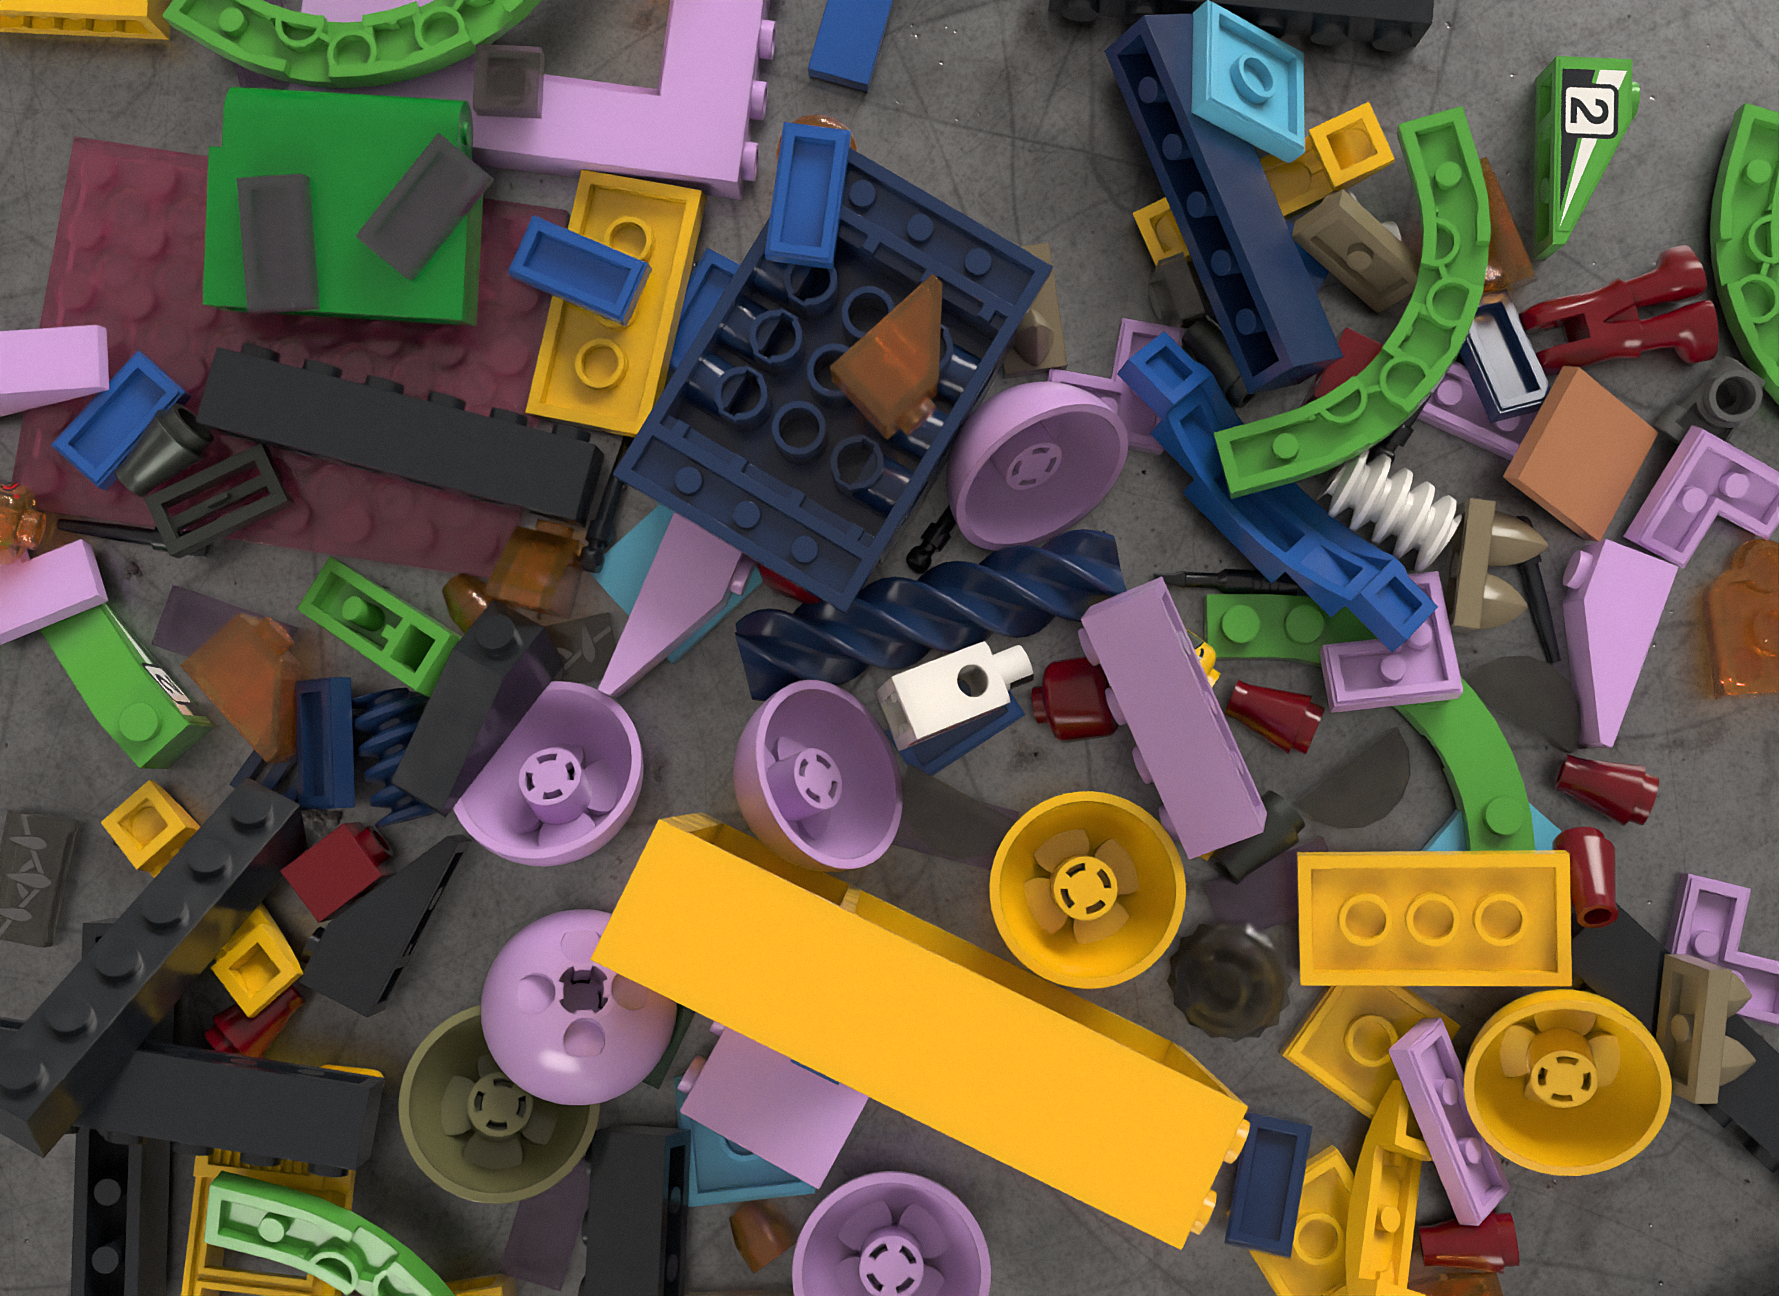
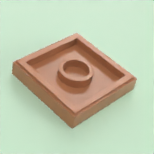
[1503,366,1659,542]

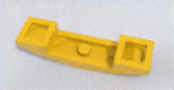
[1133,101,1395,272]
[101,780,303,1018]
[1345,1080,1433,1296]

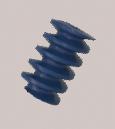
[352,687,437,828]

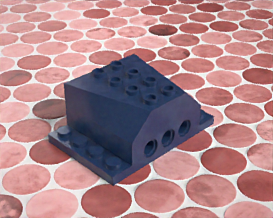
[613,148,1053,615]

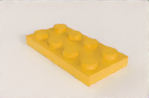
[525,169,707,438]
[1297,850,1572,986]

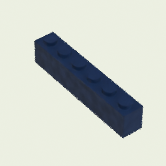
[1104,14,1344,394]

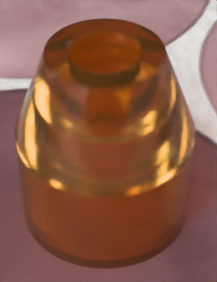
[442,573,508,635]
[729,1200,796,1274]

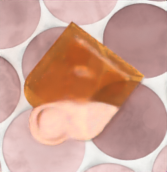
[1701,539,1779,699]

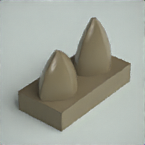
[1292,189,1420,314]
[1002,243,1068,379]
[1443,498,1548,634]
[1656,954,1756,1104]

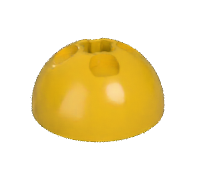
[989,791,1186,989]
[1464,989,1672,1176]

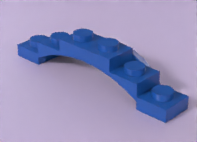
[1117,331,1438,652]

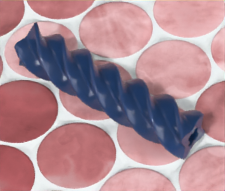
[735,529,1127,701]

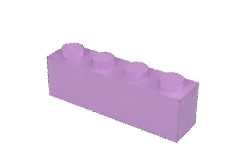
[1078,577,1267,859]

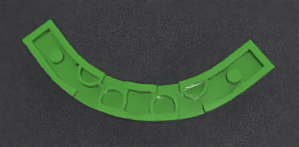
[162,0,542,88]
[1710,103,1779,405]
[1214,106,1491,499]
[1203,594,1535,851]
[204,1171,456,1296]

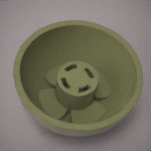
[398,1005,600,1204]

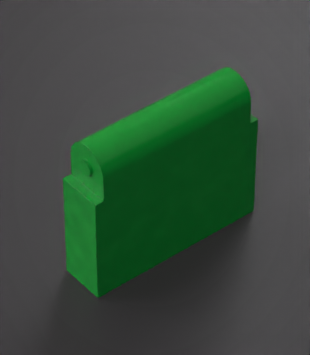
[202,87,484,327]

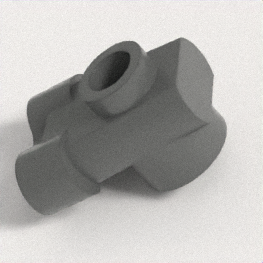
[1653,356,1766,447]

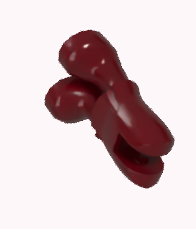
[1518,245,1719,376]

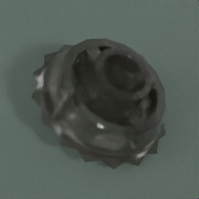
[1167,918,1293,1042]

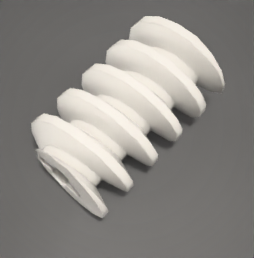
[1316,449,1462,573]

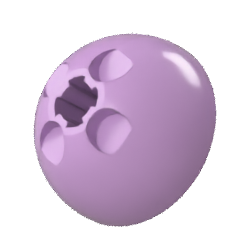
[946,382,1129,551]
[733,680,903,872]
[453,681,643,867]
[481,909,677,1105]
[792,1171,991,1296]

